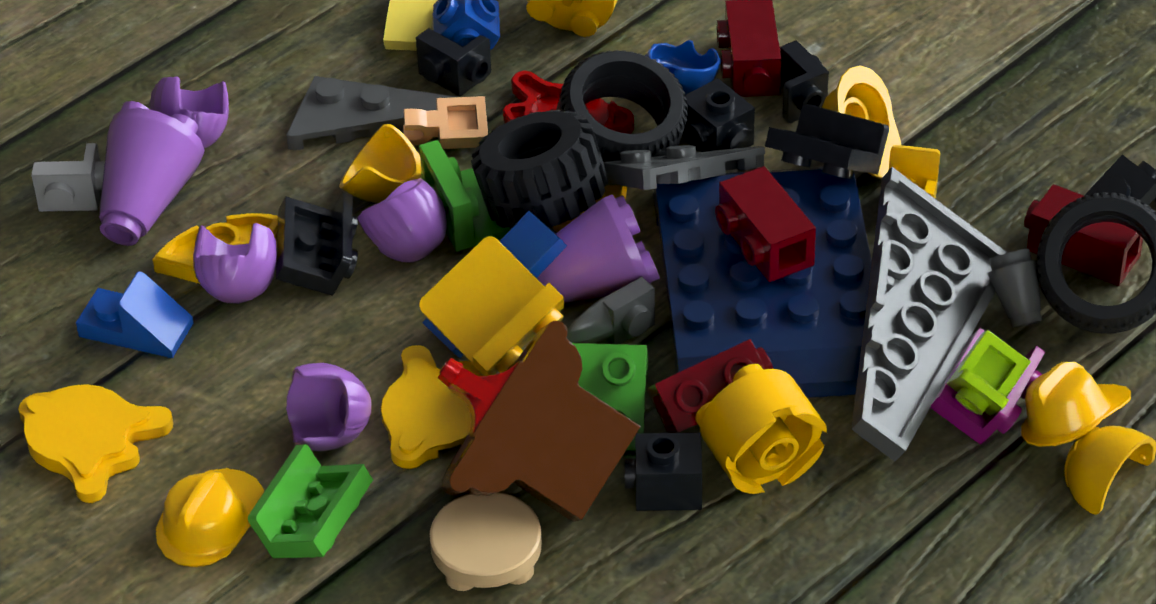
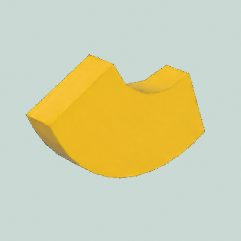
[152,213,278,284]

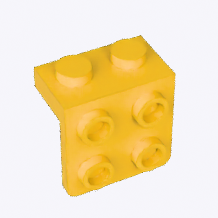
[419,236,564,376]

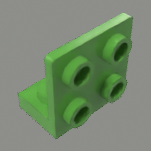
[419,140,510,252]
[572,343,648,452]

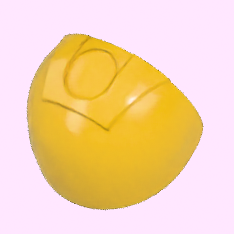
[339,124,421,203]
[1065,426,1156,515]

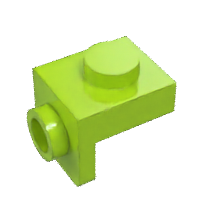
[947,330,1031,416]

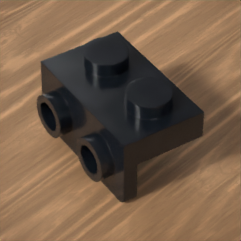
[765,104,889,179]
[276,192,358,296]

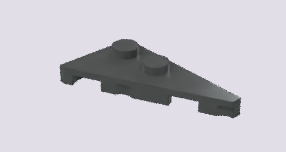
[286,76,455,150]
[603,145,765,190]

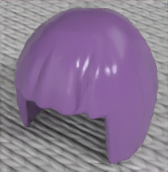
[149,77,229,149]
[357,178,447,263]
[193,223,277,304]
[286,363,371,451]

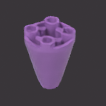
[99,101,205,246]
[537,194,660,303]

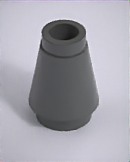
[987,249,1043,328]

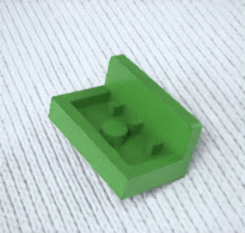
[248,444,373,558]

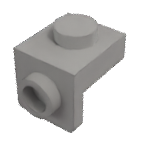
[31,143,105,212]

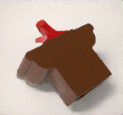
[438,321,641,522]

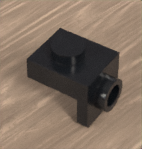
[416,28,492,97]
[780,40,829,123]
[1084,155,1156,205]

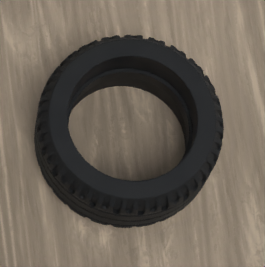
[556,50,688,162]
[1037,192,1156,334]

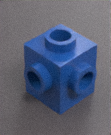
[433,0,500,50]

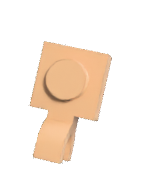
[403,96,488,149]

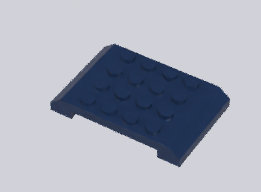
[653,167,872,398]

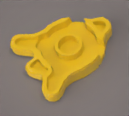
[381,345,482,469]
[18,384,173,503]

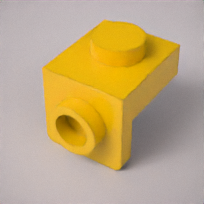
[888,145,941,199]

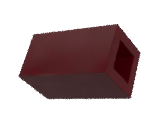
[716,0,781,97]
[715,166,816,282]
[1024,184,1143,286]
[647,339,774,433]

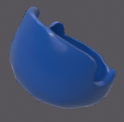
[645,40,721,95]

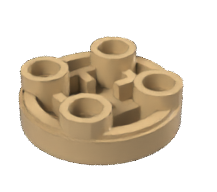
[430,492,542,591]

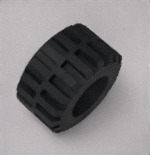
[471,110,608,230]

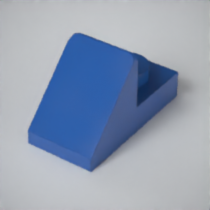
[76,271,194,358]

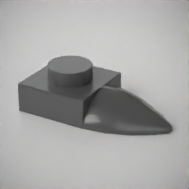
[566,277,655,344]

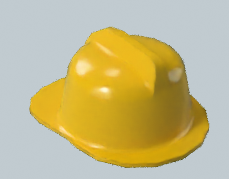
[822,66,901,179]
[1021,362,1131,447]
[156,468,264,567]

